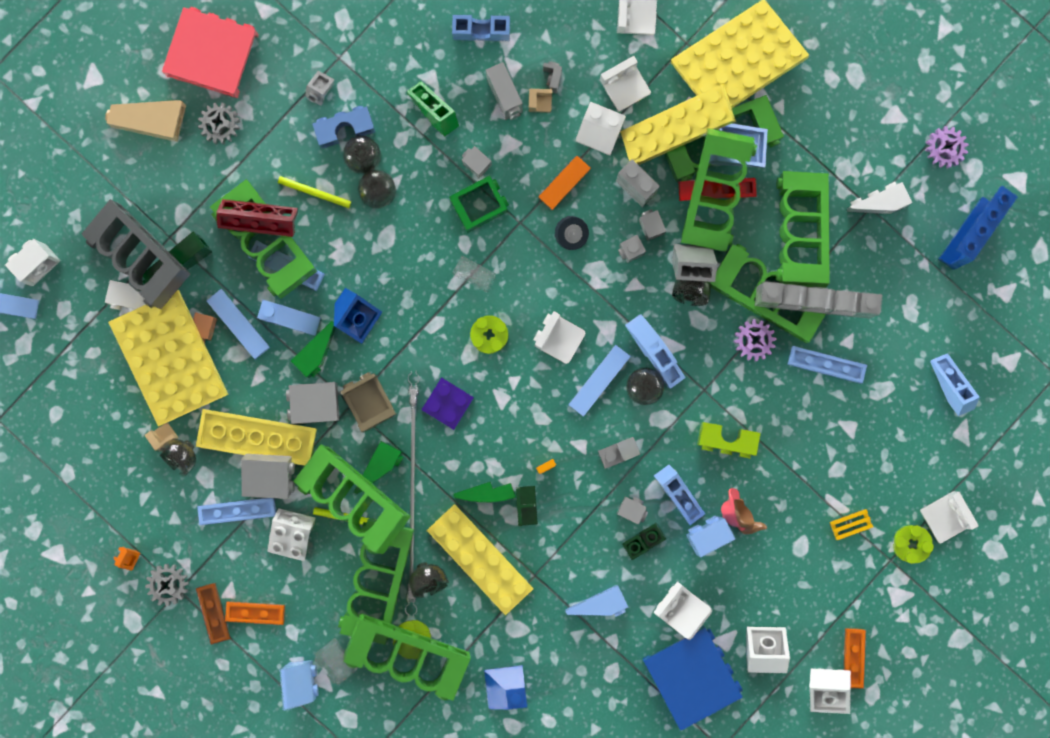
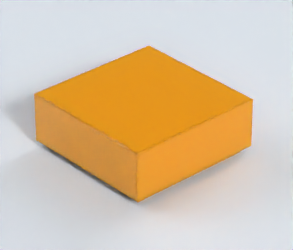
[536,459,556,474]

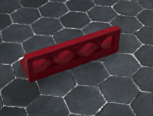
[216,199,298,237]

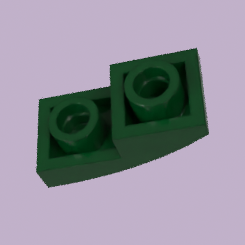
[622,523,666,560]

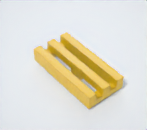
[829,509,873,540]

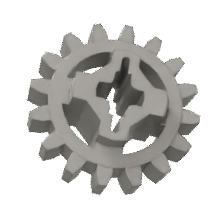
[198,103,240,145]
[145,563,189,606]

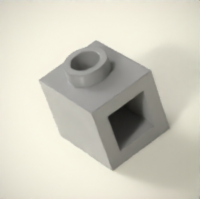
[618,235,646,263]
[616,497,648,524]

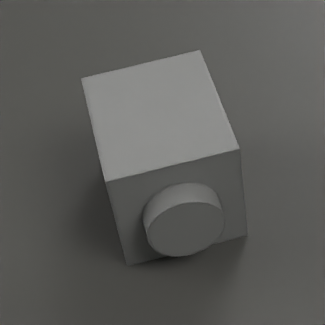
[462,146,492,179]
[639,209,666,241]

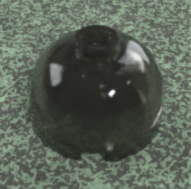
[343,135,381,174]
[358,170,396,209]
[672,280,711,306]
[626,368,664,406]
[157,439,196,477]
[409,562,449,598]

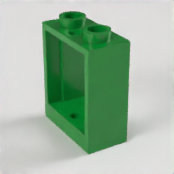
[449,176,509,233]

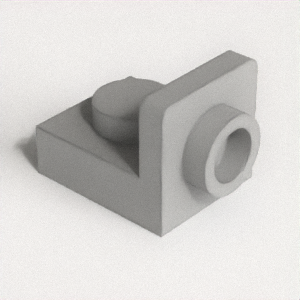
[543,62,562,93]
[305,71,335,105]

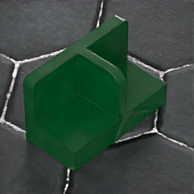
[516,486,538,526]

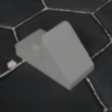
[598,437,640,469]

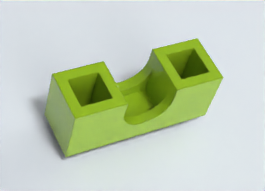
[697,422,761,459]

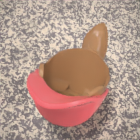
[721,488,767,534]

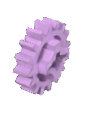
[925,126,969,169]
[734,319,776,361]

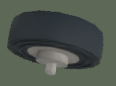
[555,216,589,250]

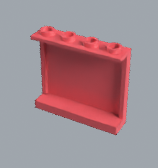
[162,7,259,98]

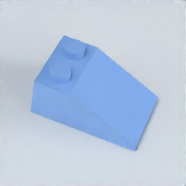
[709,123,768,168]
[280,660,319,710]

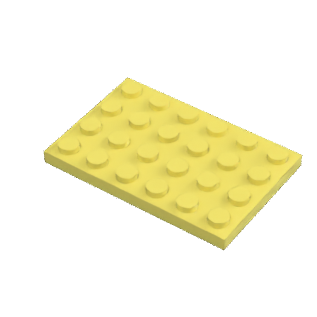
[671,0,809,109]
[108,290,228,426]

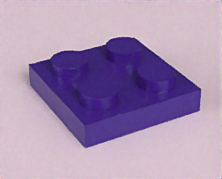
[421,377,474,430]

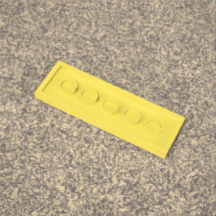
[620,85,736,165]
[196,409,317,466]
[427,504,534,616]

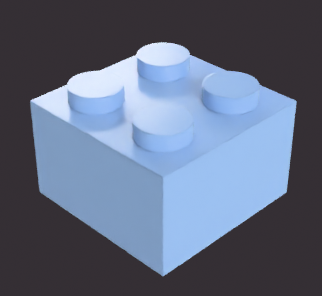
[686,516,735,557]

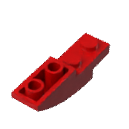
[678,178,757,201]

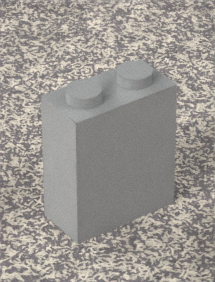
[486,62,523,120]
[616,159,660,208]
[672,244,717,282]
[286,382,340,424]
[241,454,295,499]

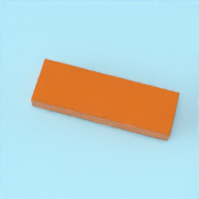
[538,156,591,210]
[225,601,285,625]
[844,628,866,689]

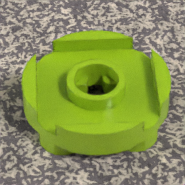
[470,315,508,354]
[893,525,934,564]
[393,620,431,659]

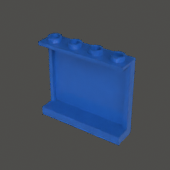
[938,185,1018,270]
[642,626,743,731]

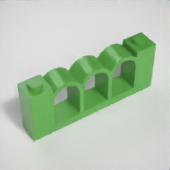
[664,95,784,182]
[681,128,757,252]
[776,171,830,288]
[210,179,318,299]
[708,244,826,343]
[293,444,411,554]
[338,518,414,645]
[343,613,471,701]

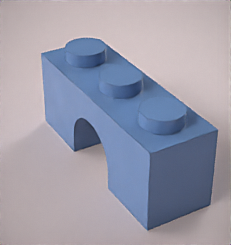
[452,15,510,41]
[312,106,375,149]

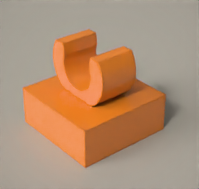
[114,547,141,571]

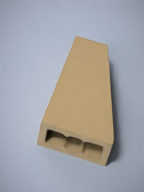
[105,100,186,142]

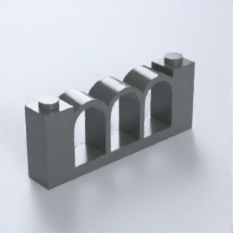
[82,199,190,309]

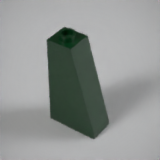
[142,231,212,284]

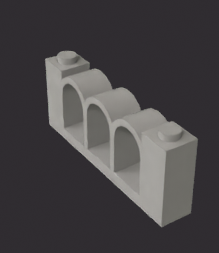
[755,282,882,319]

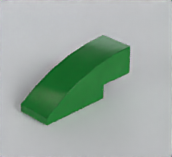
[453,481,516,502]

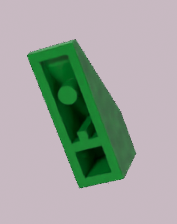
[406,81,459,137]
[291,321,336,378]
[354,441,404,494]

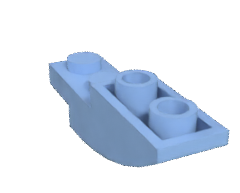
[625,314,686,389]

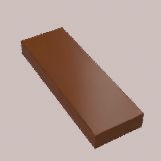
[196,583,231,644]

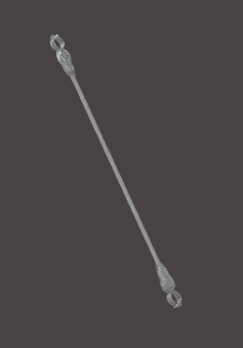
[405,371,420,618]

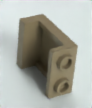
[340,372,397,433]

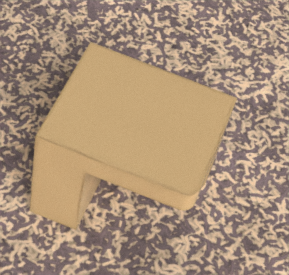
[529,89,552,113]
[145,423,179,451]

